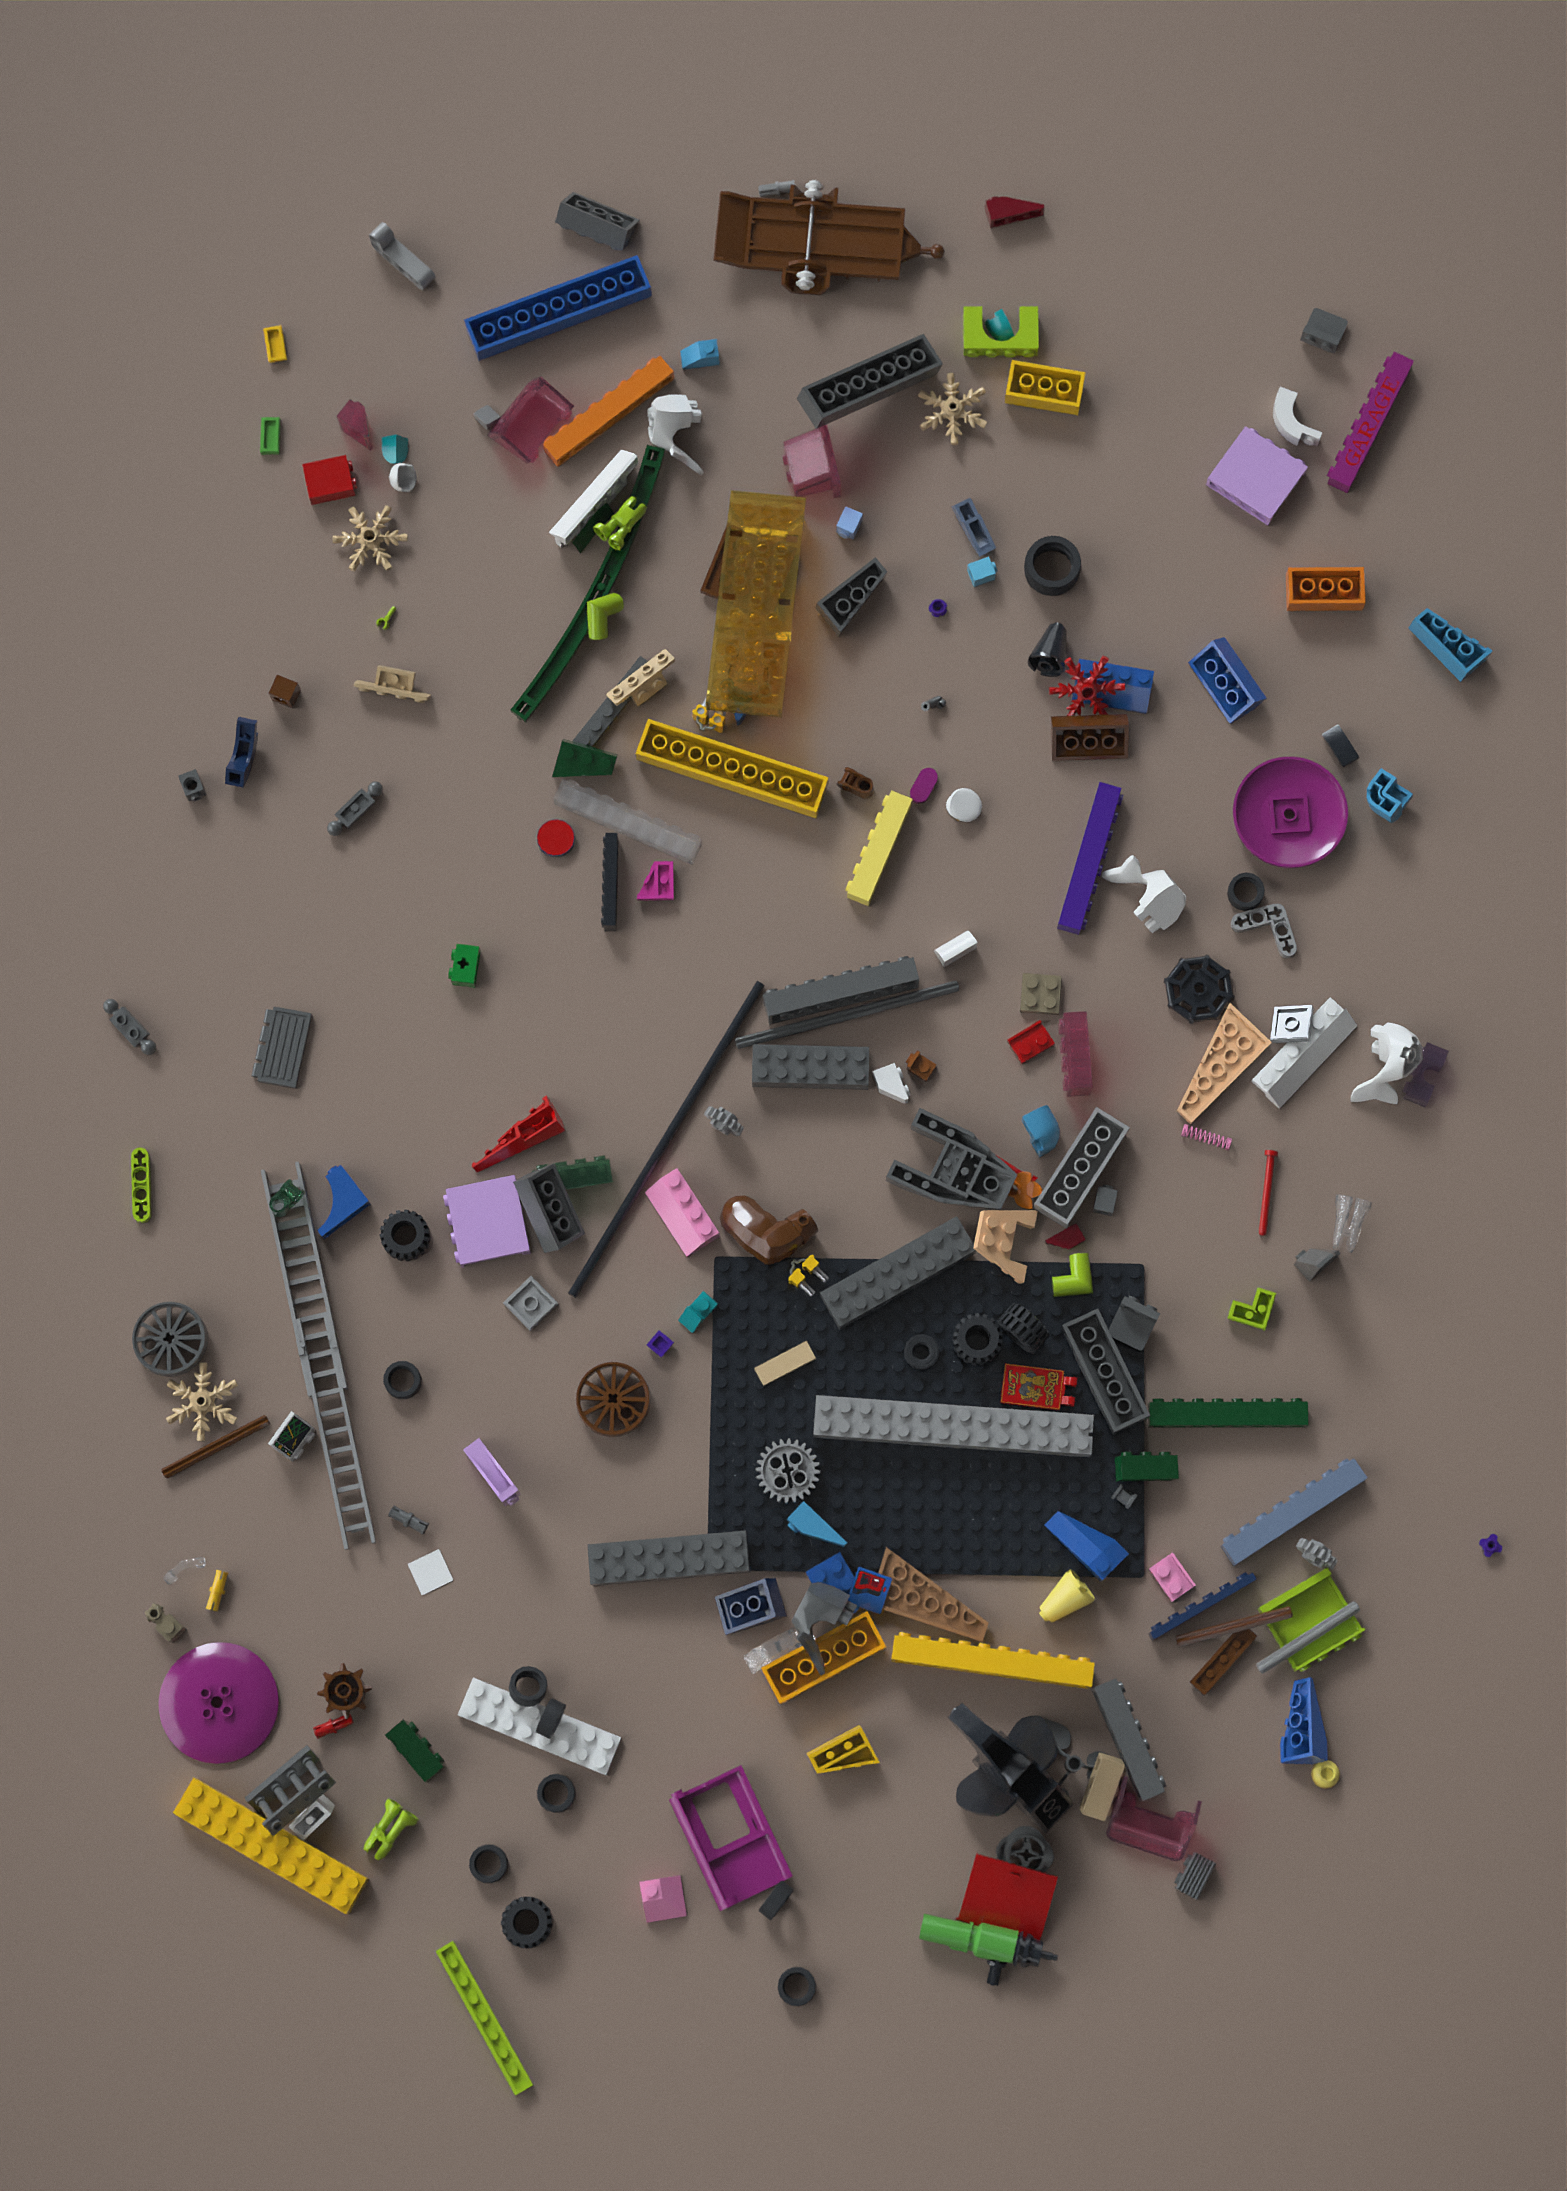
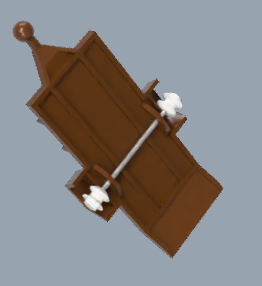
[713,180,945,295]

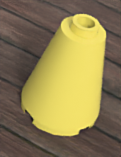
[1039,1569,1095,1623]

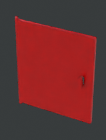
[956,1853,1058,1940]

